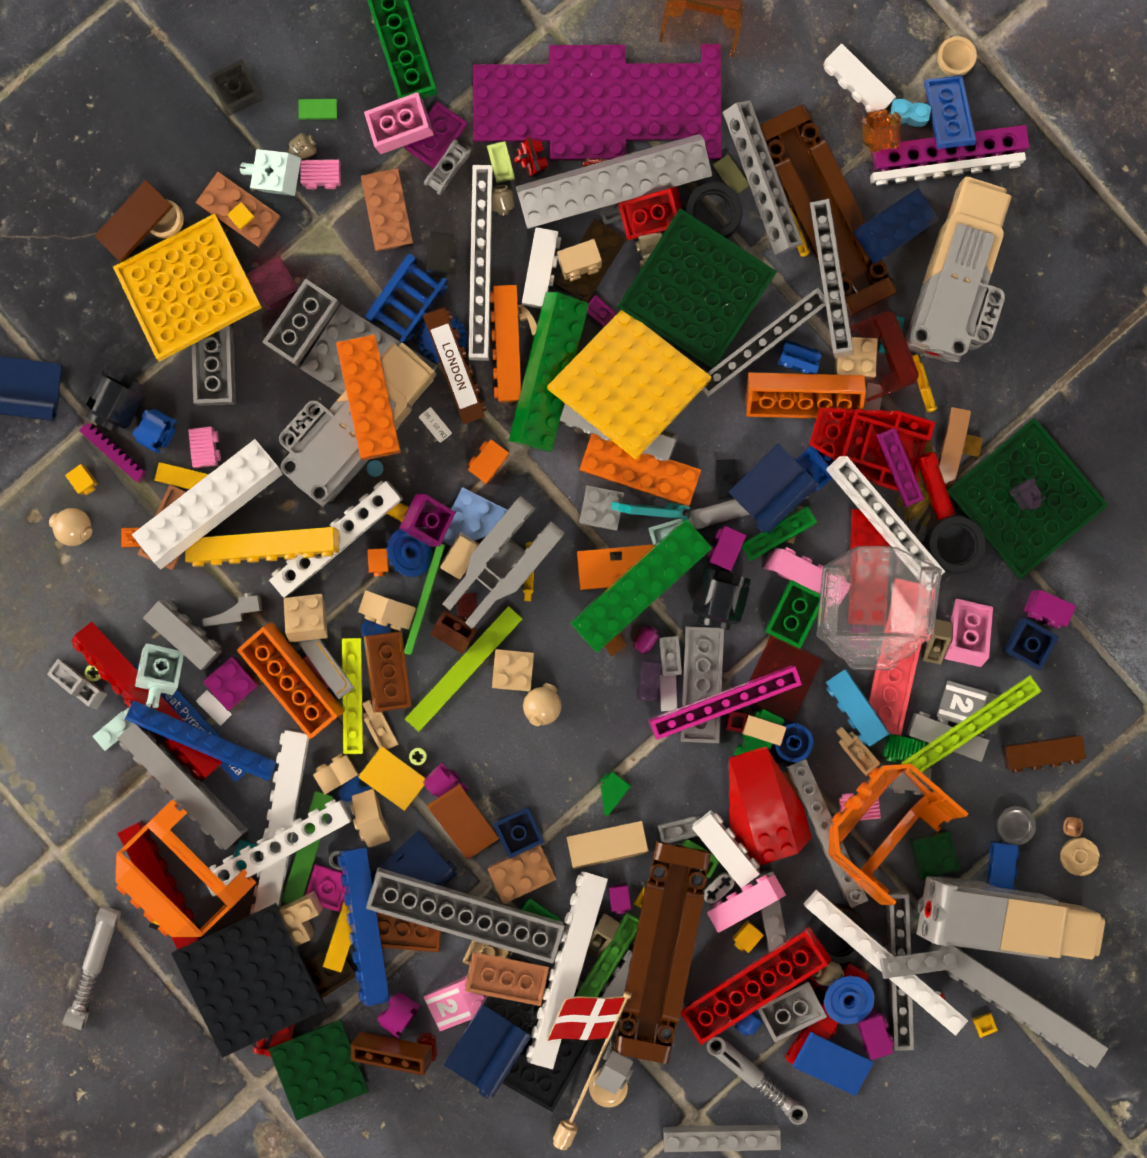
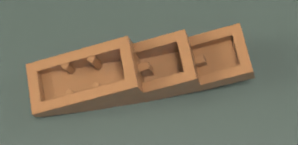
[938,407,971,487]

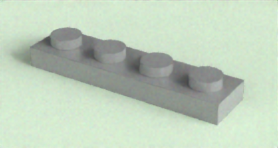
[880,948,959,979]

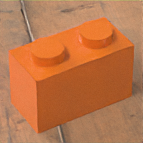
[468,439,510,485]

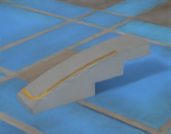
[298,639,355,699]

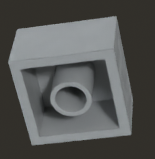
[579,485,624,532]

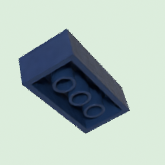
[853,188,940,264]

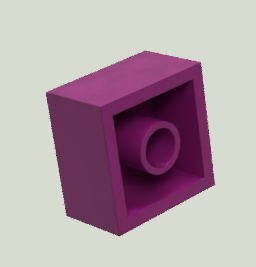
[399,494,456,547]
[706,526,746,572]
[1023,590,1076,629]
[203,656,260,711]
[856,1008,895,1060]

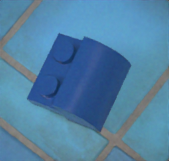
[778,339,822,374]
[794,446,835,492]

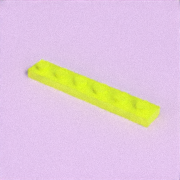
[342,638,363,754]

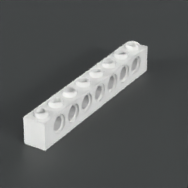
[826,456,945,585]
[269,481,403,598]
[207,799,352,897]

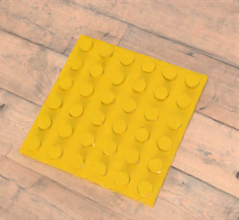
[113,213,262,362]
[547,310,711,460]

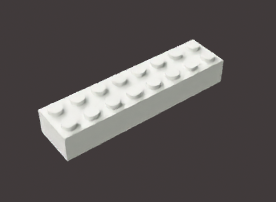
[132,439,283,570]

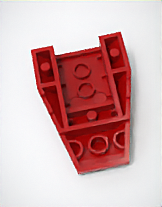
[809,408,935,492]
[729,746,812,865]

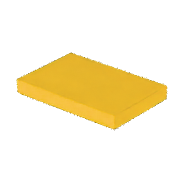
[358,746,425,811]

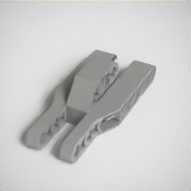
[442,496,565,629]

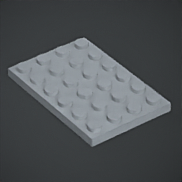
[300,304,438,430]

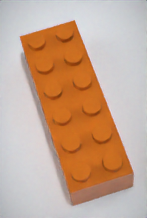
[336,334,401,461]
[745,372,866,418]
[579,434,701,506]
[237,622,345,739]

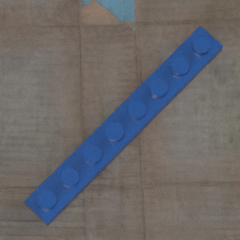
[124,700,276,781]

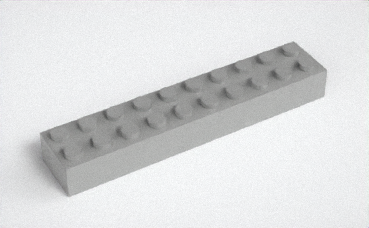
[516,134,712,229]
[366,867,565,963]
[927,943,1108,1068]

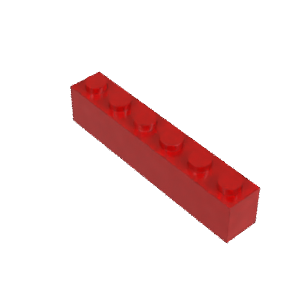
[784,962,869,1065]

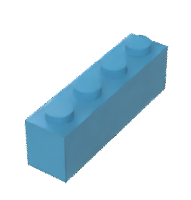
[826,669,890,747]

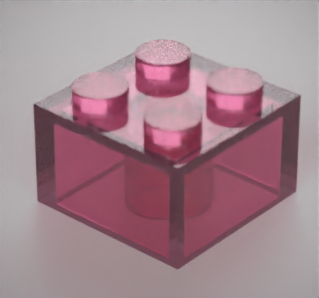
[246,256,299,311]

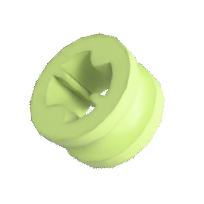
[85,665,102,682]
[409,748,427,765]

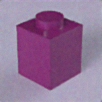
[608,883,631,914]

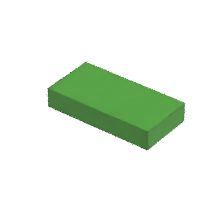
[298,99,338,120]

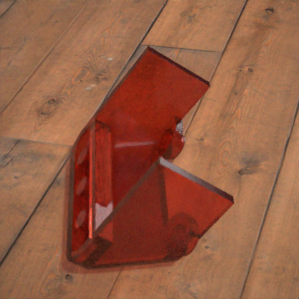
[850,311,919,404]

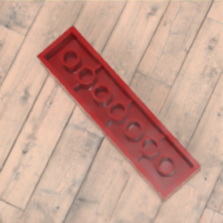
[681,926,832,1045]

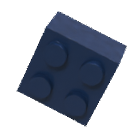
[1002,618,1059,671]
[493,805,545,859]

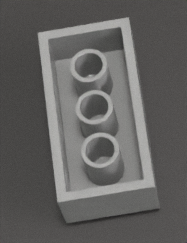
[263,279,340,366]
[192,325,236,406]
[143,601,223,670]

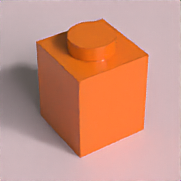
[368,548,390,576]

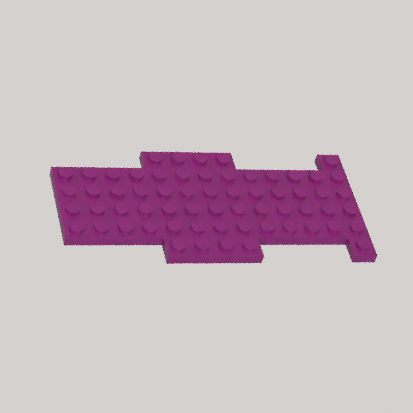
[473,44,722,161]

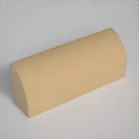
[567,821,649,869]

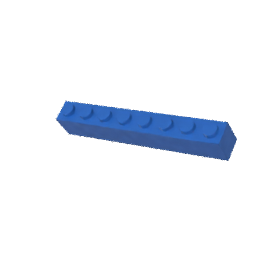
[338,847,390,1006]

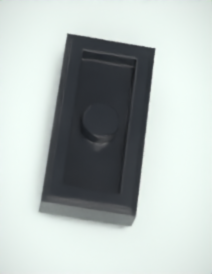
[716,459,736,499]

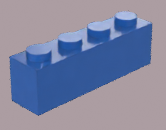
[986,841,1020,890]

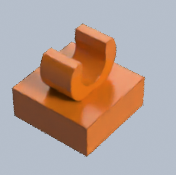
[121,528,141,547]

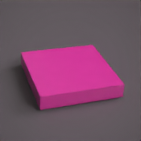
[305,863,346,912]

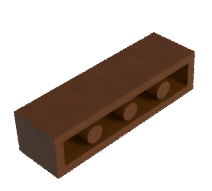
[1002,735,1086,773]
[351,1031,432,1076]

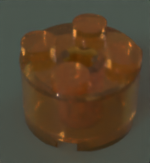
[862,109,901,152]

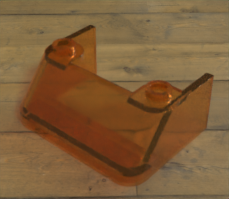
[659,0,744,57]

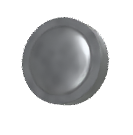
[995,806,1036,845]

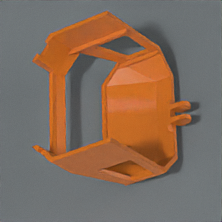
[828,764,969,905]
[115,799,256,937]

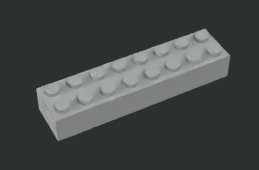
[117,723,248,850]

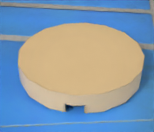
[1060,837,1100,876]

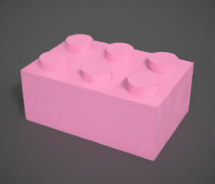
[364,92,434,154]

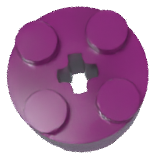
[423,762,469,798]
[377,992,421,1038]

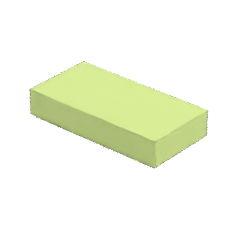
[487,141,515,184]

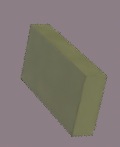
[712,154,750,195]

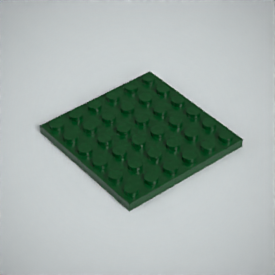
[617,208,777,369]
[947,417,1108,579]

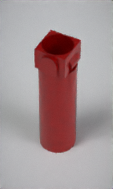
[915,452,955,520]

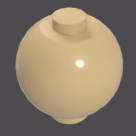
[49,508,92,546]
[523,683,561,726]

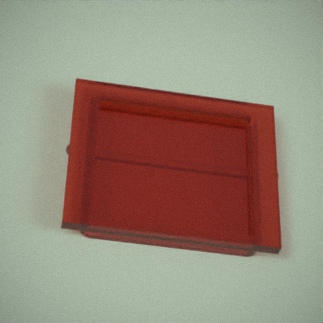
[749,635,822,722]

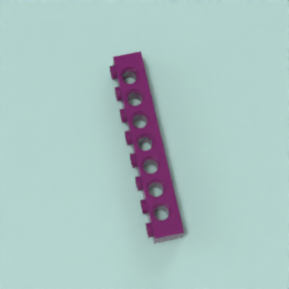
[871,125,1029,172]

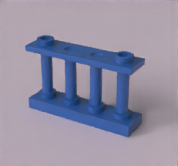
[365,254,448,344]

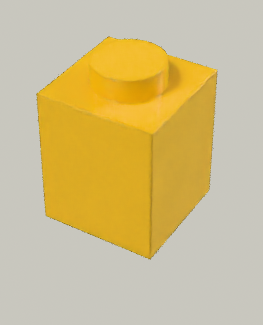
[65,464,98,495]
[733,920,764,953]

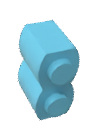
[887,99,931,128]

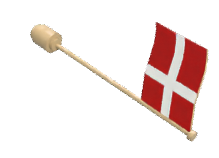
[547,991,632,1150]

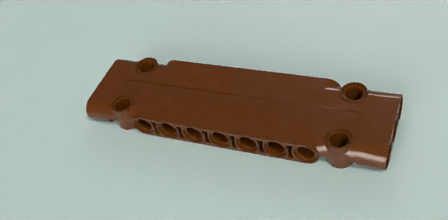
[760,104,898,317]
[614,841,711,1064]

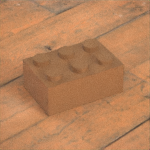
[487,844,556,904]

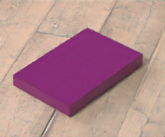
[404,101,468,169]

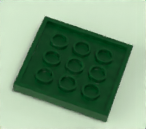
[268,1019,369,1121]

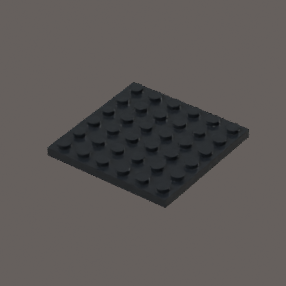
[171,903,327,1058]
[476,952,594,1112]

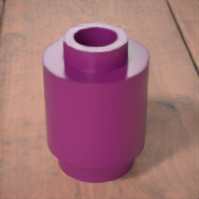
[632,626,659,655]

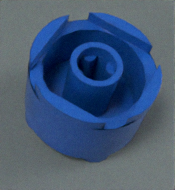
[132,409,177,454]
[773,722,813,762]

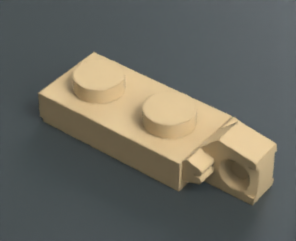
[362,699,399,750]
[835,727,880,776]

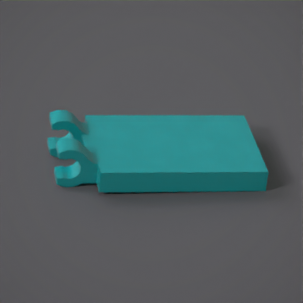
[611,502,690,520]

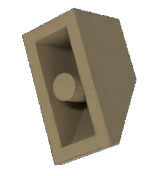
[922,618,952,665]
[587,913,620,958]

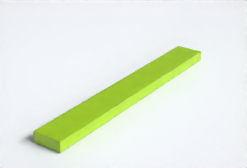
[405,606,522,732]
[901,675,1042,777]

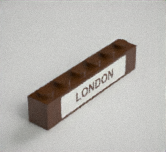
[423,306,487,425]

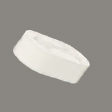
[704,872,735,904]

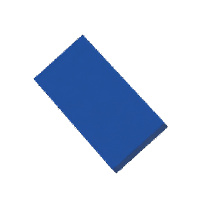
[924,75,976,149]
[792,1032,874,1096]

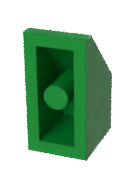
[600,771,631,817]

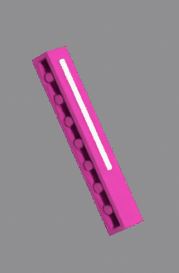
[648,665,802,740]

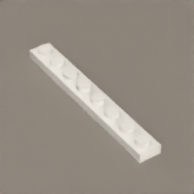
[870,152,1026,186]

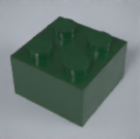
[909,829,960,879]

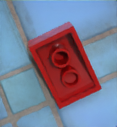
[618,186,683,240]

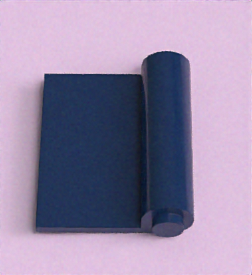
[0,356,62,421]
[728,443,819,534]
[370,831,457,922]
[443,1004,532,1099]

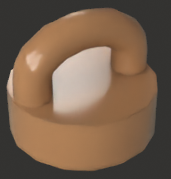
[1063,817,1083,837]

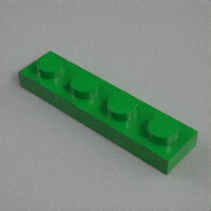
[742,506,817,562]

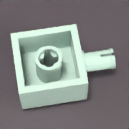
[240,149,301,196]
[135,643,184,708]

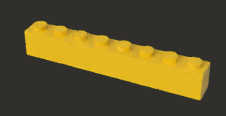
[185,527,339,567]

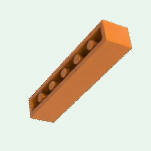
[490,285,521,403]

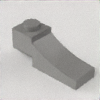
[202,592,263,626]
[47,659,108,710]

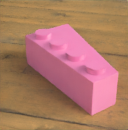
[762,547,850,604]

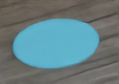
[367,460,383,477]

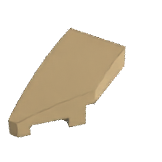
[518,304,537,338]

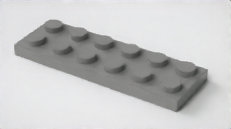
[680,626,724,743]

